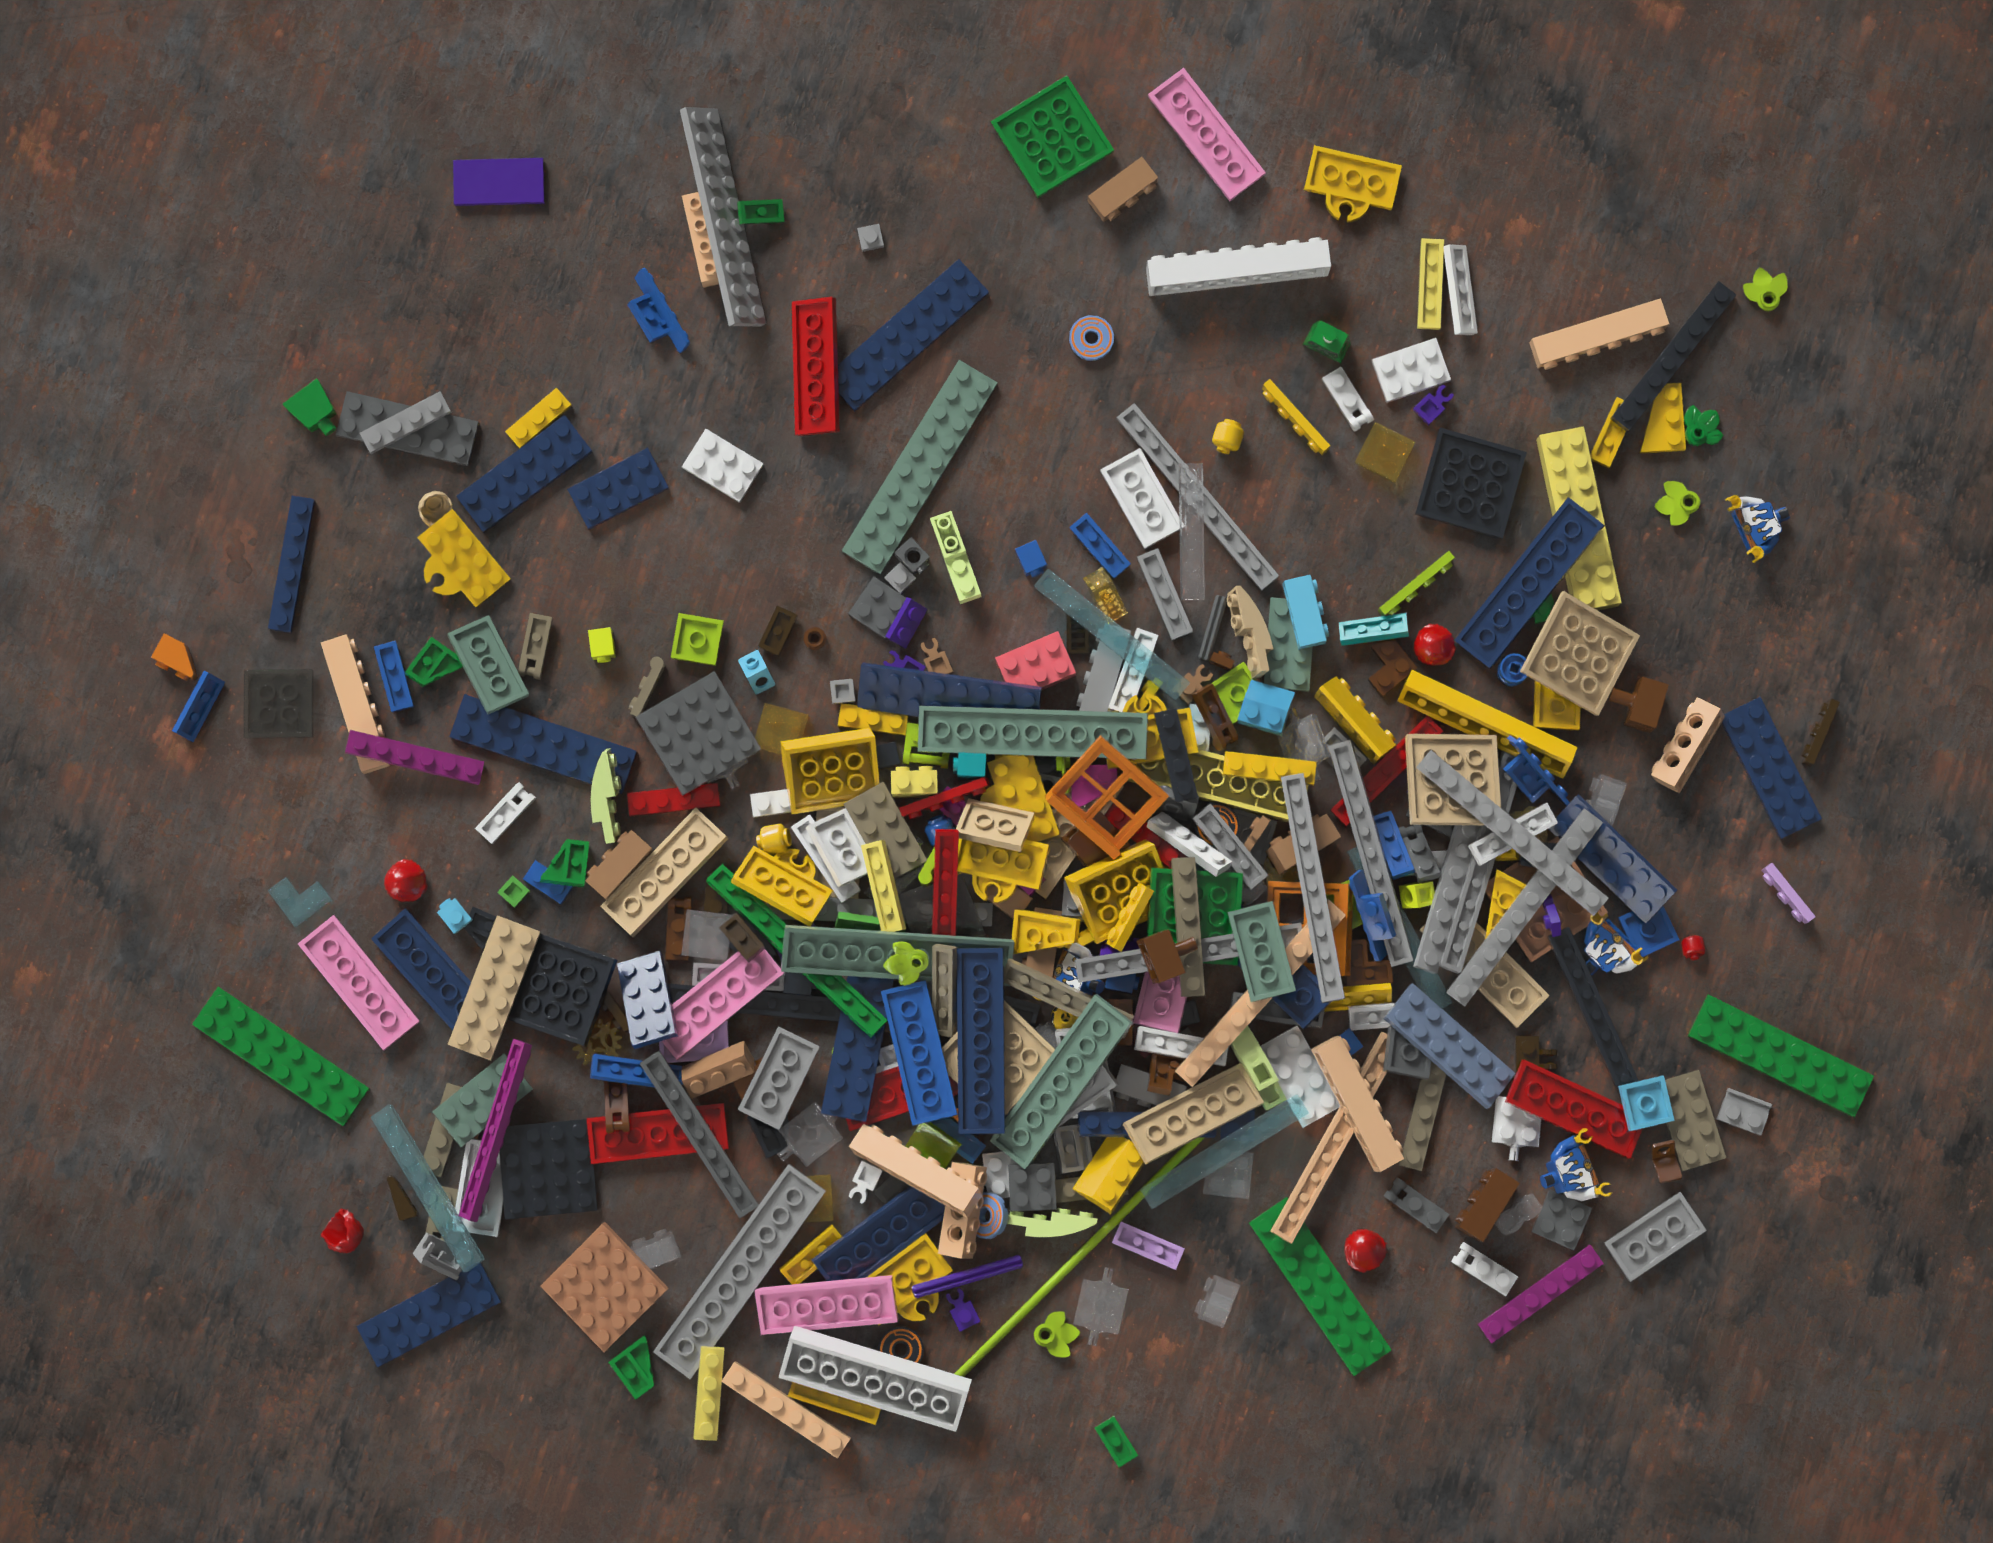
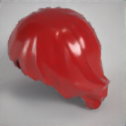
[1414,623,1456,666]
[384,859,428,902]
[321,1208,364,1253]
[1344,1229,1388,1273]

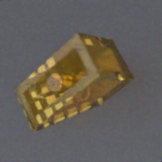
[1083,567,1127,624]

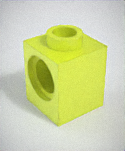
[588,627,616,663]
[1399,881,1435,908]

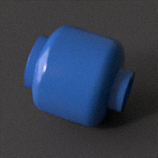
[925,814,956,847]

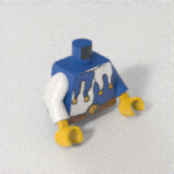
[1725,495,1790,563]
[1584,912,1649,975]
[1033,943,1105,1001]
[1540,1128,1613,1201]

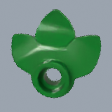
[1684,405,1724,446]

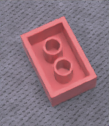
[995,631,1076,690]

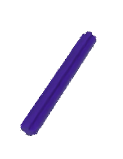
[912,1255,1023,1298]

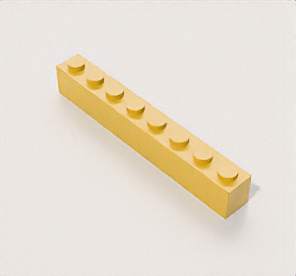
[1397,670,1577,779]

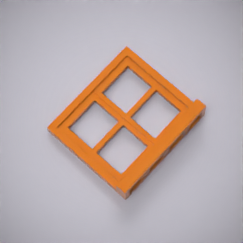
[1045,735,1169,860]
[1267,881,1353,976]

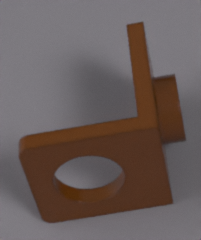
[1652,1140,1682,1183]

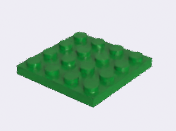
[991,75,1114,198]
[1147,868,1243,965]

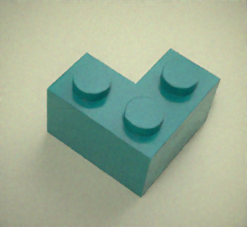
[953,752,986,781]

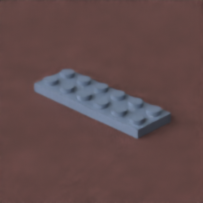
[1383,983,1516,1109]

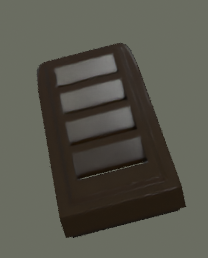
[1066,607,1090,654]
[386,1175,420,1221]

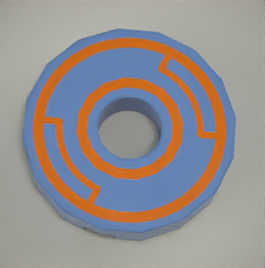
[1069,315,1114,361]
[976,1192,1008,1239]

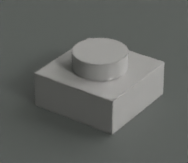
[857,224,884,252]
[884,562,916,594]
[830,679,855,704]

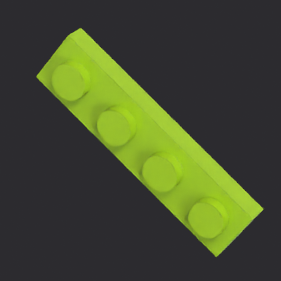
[1378,551,1455,616]

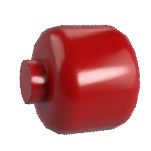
[1681,935,1706,960]

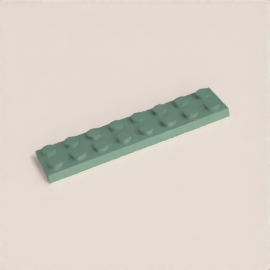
[990,994,1133,1169]

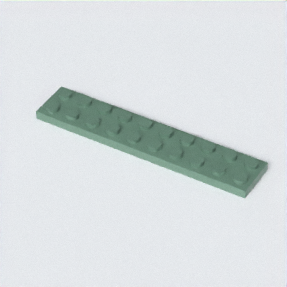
[842,360,998,575]
[918,706,1148,760]
[781,925,1014,986]

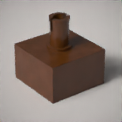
[1609,677,1669,733]
[1137,929,1198,984]

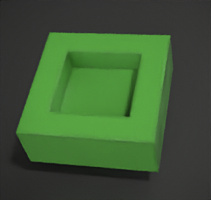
[497,875,530,908]

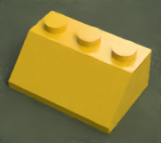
[1072,1137,1145,1214]

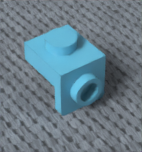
[437,898,473,934]

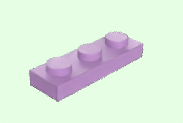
[1761,863,1815,924]
[1112,1222,1185,1270]

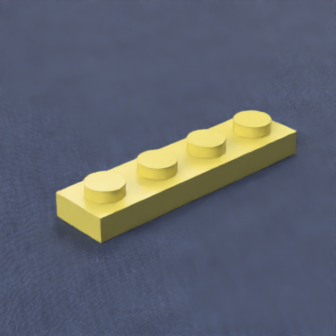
[1417,238,1444,330]
[861,840,906,932]
[693,1346,724,1441]

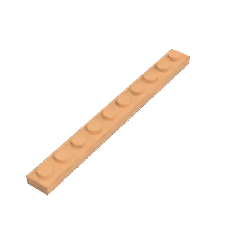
[1175,900,1346,1087]
[1270,1032,1387,1243]

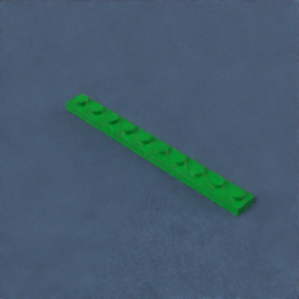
[706,864,888,1038]

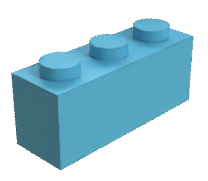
[1283,575,1329,650]

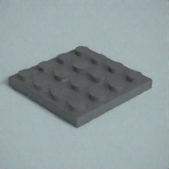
[636,671,761,796]

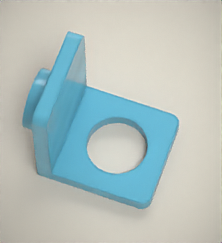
[738,650,775,695]

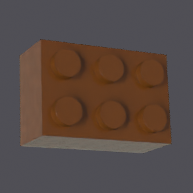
[1454,1168,1520,1242]

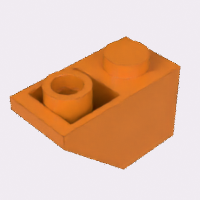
[151,633,197,681]

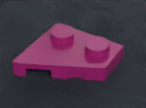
[1071,765,1117,807]

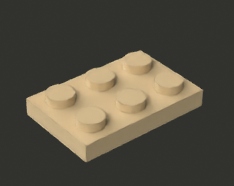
[956,799,1034,852]

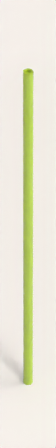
[954,1137,1205,1377]

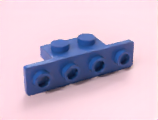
[627,267,690,353]
[1503,735,1570,806]
[1349,870,1396,962]

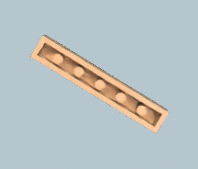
[1530,298,1669,369]
[321,634,390,774]
[1311,1036,1404,1172]
[849,1124,982,1218]
[721,1361,851,1459]

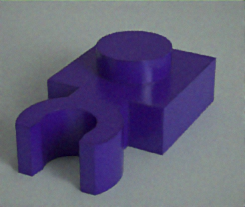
[1413,385,1454,426]
[883,651,926,671]
[1542,894,1561,937]
[946,1288,980,1331]

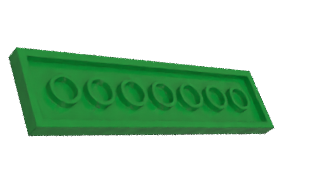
[192,987,370,1126]
[1688,994,1874,1117]
[1249,1197,1391,1376]

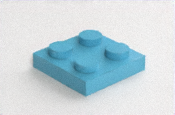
[1618,1076,1675,1131]

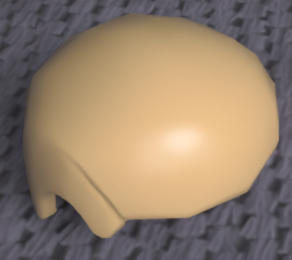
[418,491,452,527]

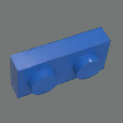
[523,860,574,905]

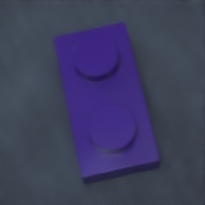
[885,597,927,649]

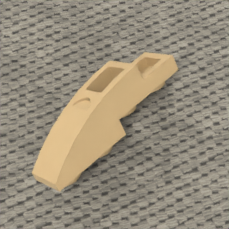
[1227,586,1273,679]

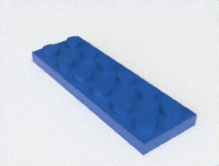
[881,980,958,1126]

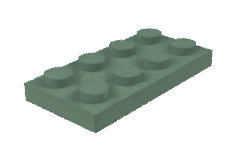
[1264,597,1312,692]
[447,615,529,715]
[1228,901,1296,1002]
[432,1054,533,1147]

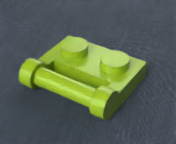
[903,723,950,769]
[918,847,935,888]

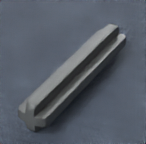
[1198,595,1227,661]

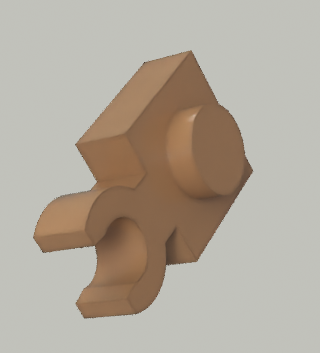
[921,638,953,674]
[1172,664,1213,705]
[1244,815,1271,852]

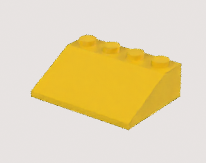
[1314,676,1396,765]
[780,728,880,814]
[1064,839,1163,944]

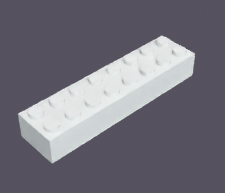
[1146,237,1331,296]
[778,1326,972,1432]

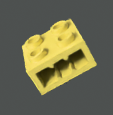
[891,766,938,798]

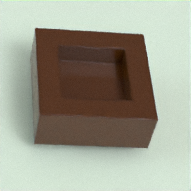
[1209,651,1234,671]

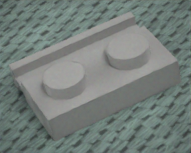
[1716,1088,1772,1136]
[1053,1124,1092,1174]

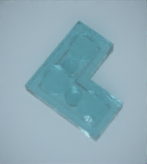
[268,877,332,927]

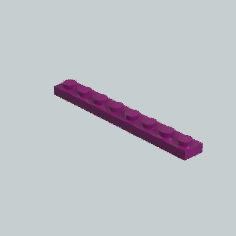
[458,1039,532,1222]

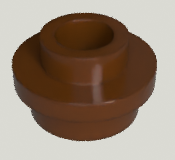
[804,627,826,650]

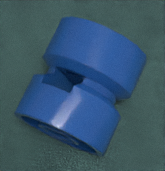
[1497,653,1527,687]

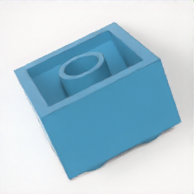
[1237,680,1295,736]

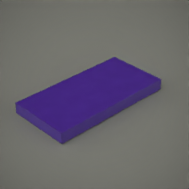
[453,158,544,206]

